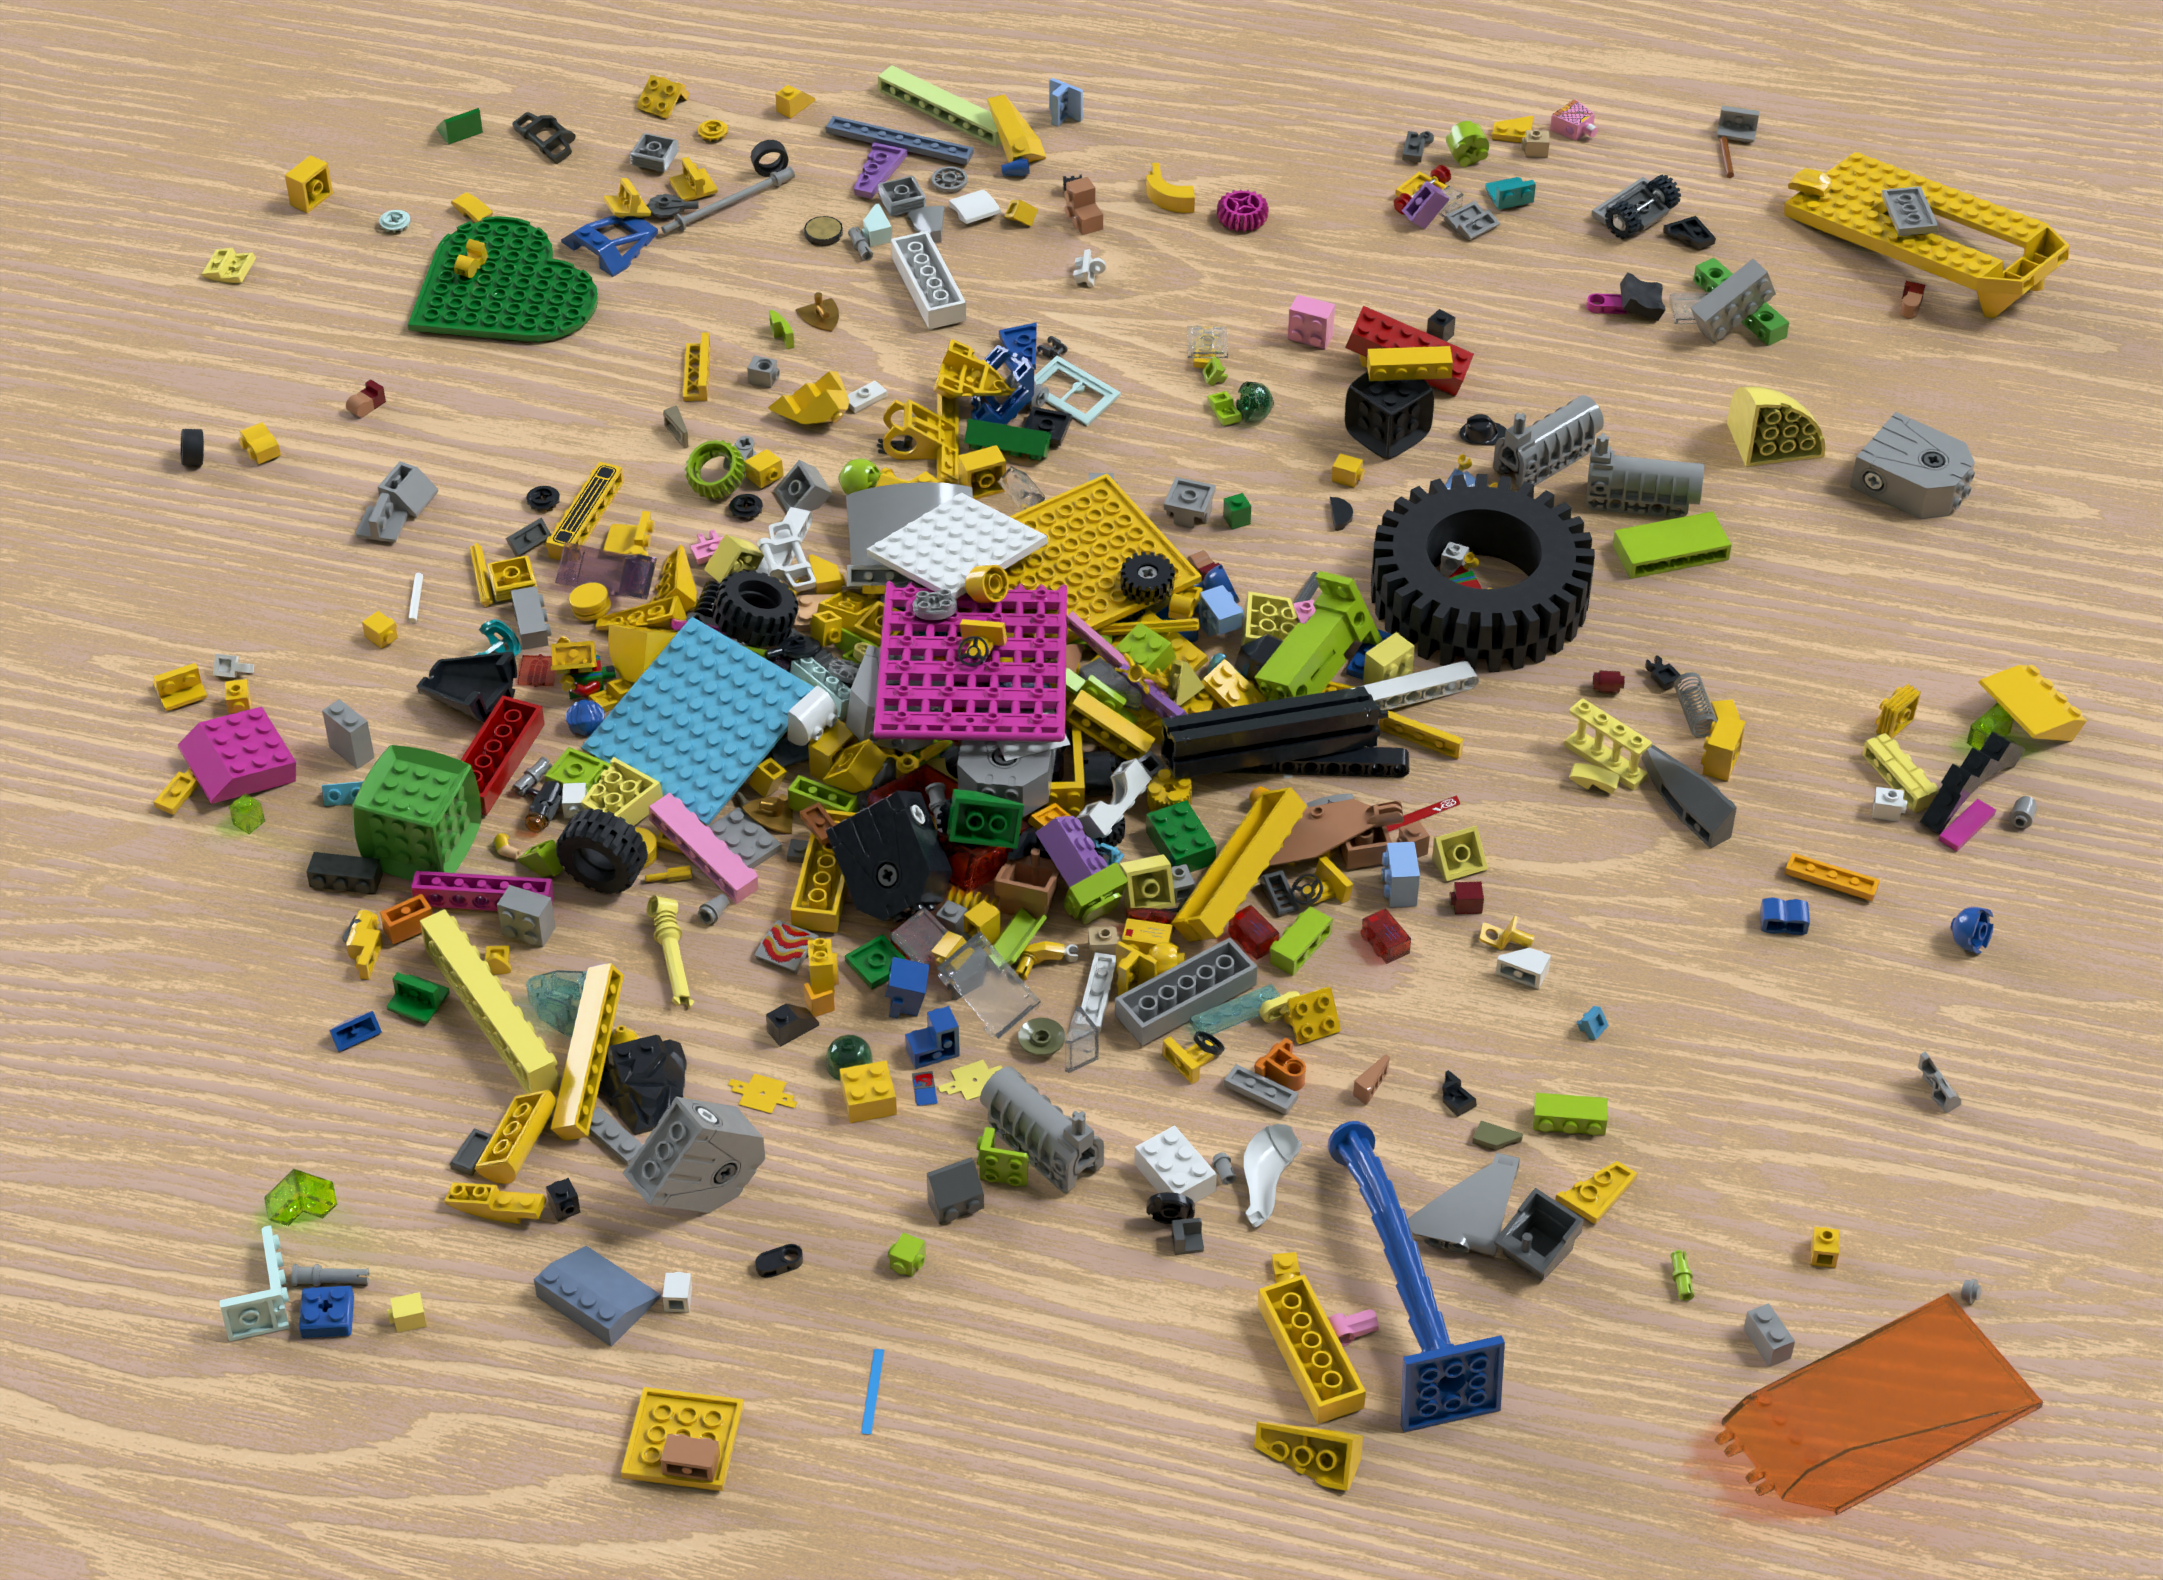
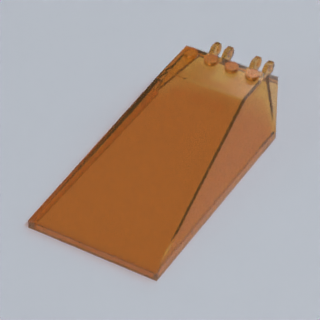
[1714,1293,2043,1515]

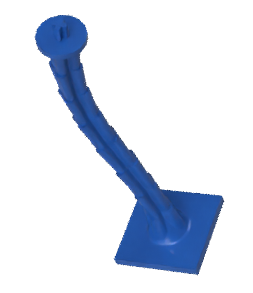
[1328,1121,1505,1432]

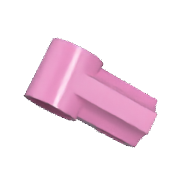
[1328,1309,1379,1347]

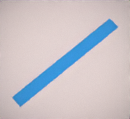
[861,1349,884,1434]

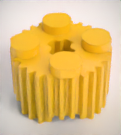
[1147,769,1192,812]

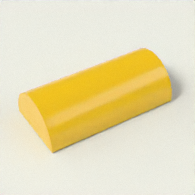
[474,1090,556,1184]

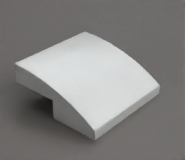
[949,190,1001,224]

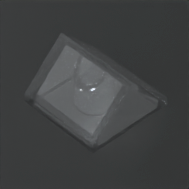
[1065,1006,1099,1073]

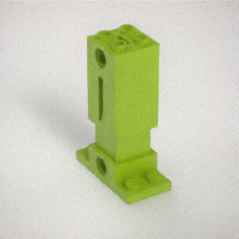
[1255,571,1382,701]

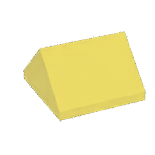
[1167,659,1205,706]
[1432,825,1488,881]

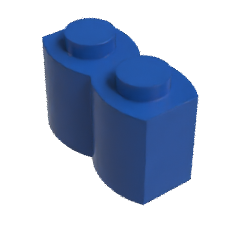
[1760,897,1810,935]

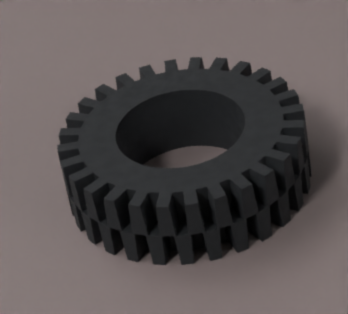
[1371,474,1595,672]

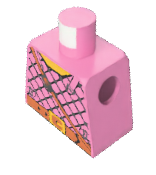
[1550,99,1598,140]

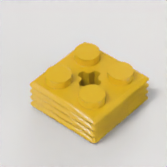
[487,556,537,601]
[1875,683,1921,739]

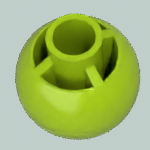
[838,458,882,495]

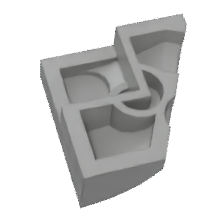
[908,206,945,243]
[1918,1052,1961,1113]

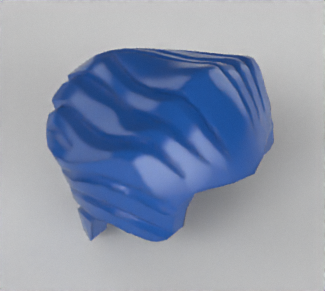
[565,700,605,736]

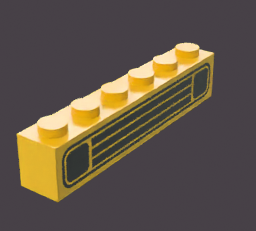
[546,461,624,563]

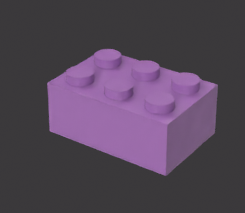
[1035,816,1107,887]

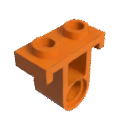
[1254,1037,1306,1091]

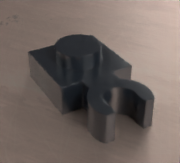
[1645,655,1682,690]

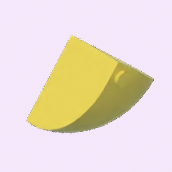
[1727,387,1826,467]

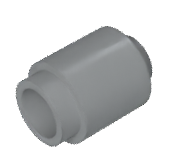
[2010,796,2037,829]

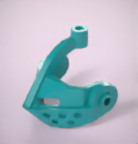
[474,619,521,657]

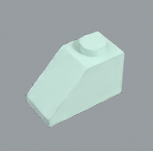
[861,204,892,247]

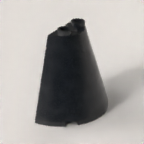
[416,651,517,722]

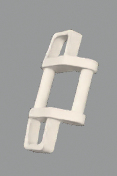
[757,520,816,592]

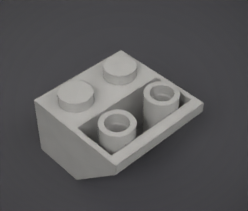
[378,461,438,517]

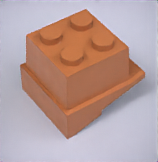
[995,848,1061,919]

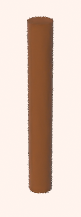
[1720,137,1734,178]

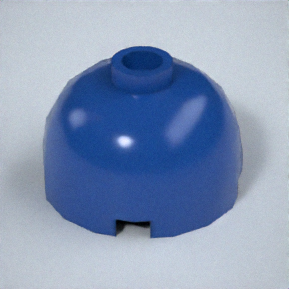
[1203,564,1240,604]
[1951,906,1994,954]

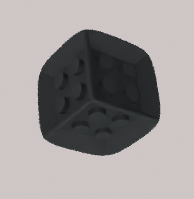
[1344,371,1434,459]

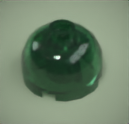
[1236,381,1274,422]
[826,1034,873,1081]

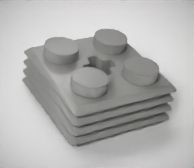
[630,133,679,172]
[878,176,926,216]

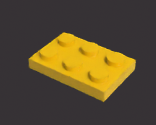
[1201,659,1267,708]

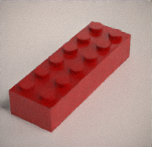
[1345,305,1474,396]
[461,695,545,816]

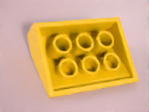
[1978,665,2087,741]

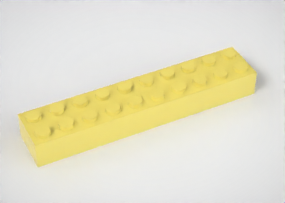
[420,909,560,1094]

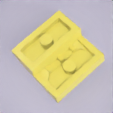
[202,248,256,283]

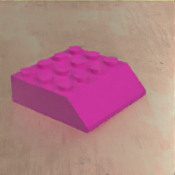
[178,707,296,804]

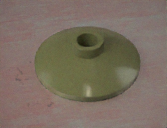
[1018,1018,1065,1056]

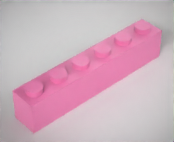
[649,793,758,904]

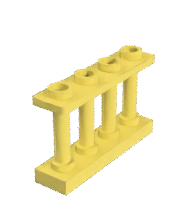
[1564,699,1652,791]

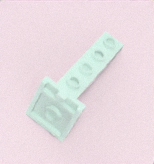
[219,1225,289,1342]

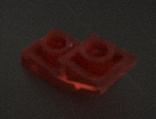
[1126,907,1176,934]

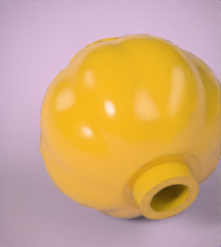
[1148,942,1186,976]

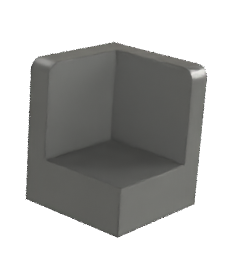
[1172,1218,1204,1255]

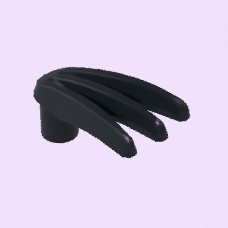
[877,435,913,454]

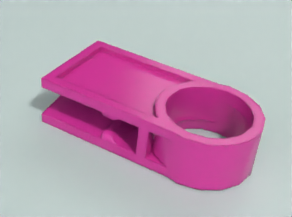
[1587,293,1627,314]

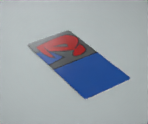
[912,1071,937,1106]

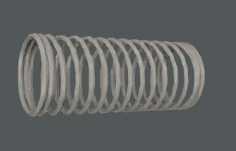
[1674,672,1717,737]

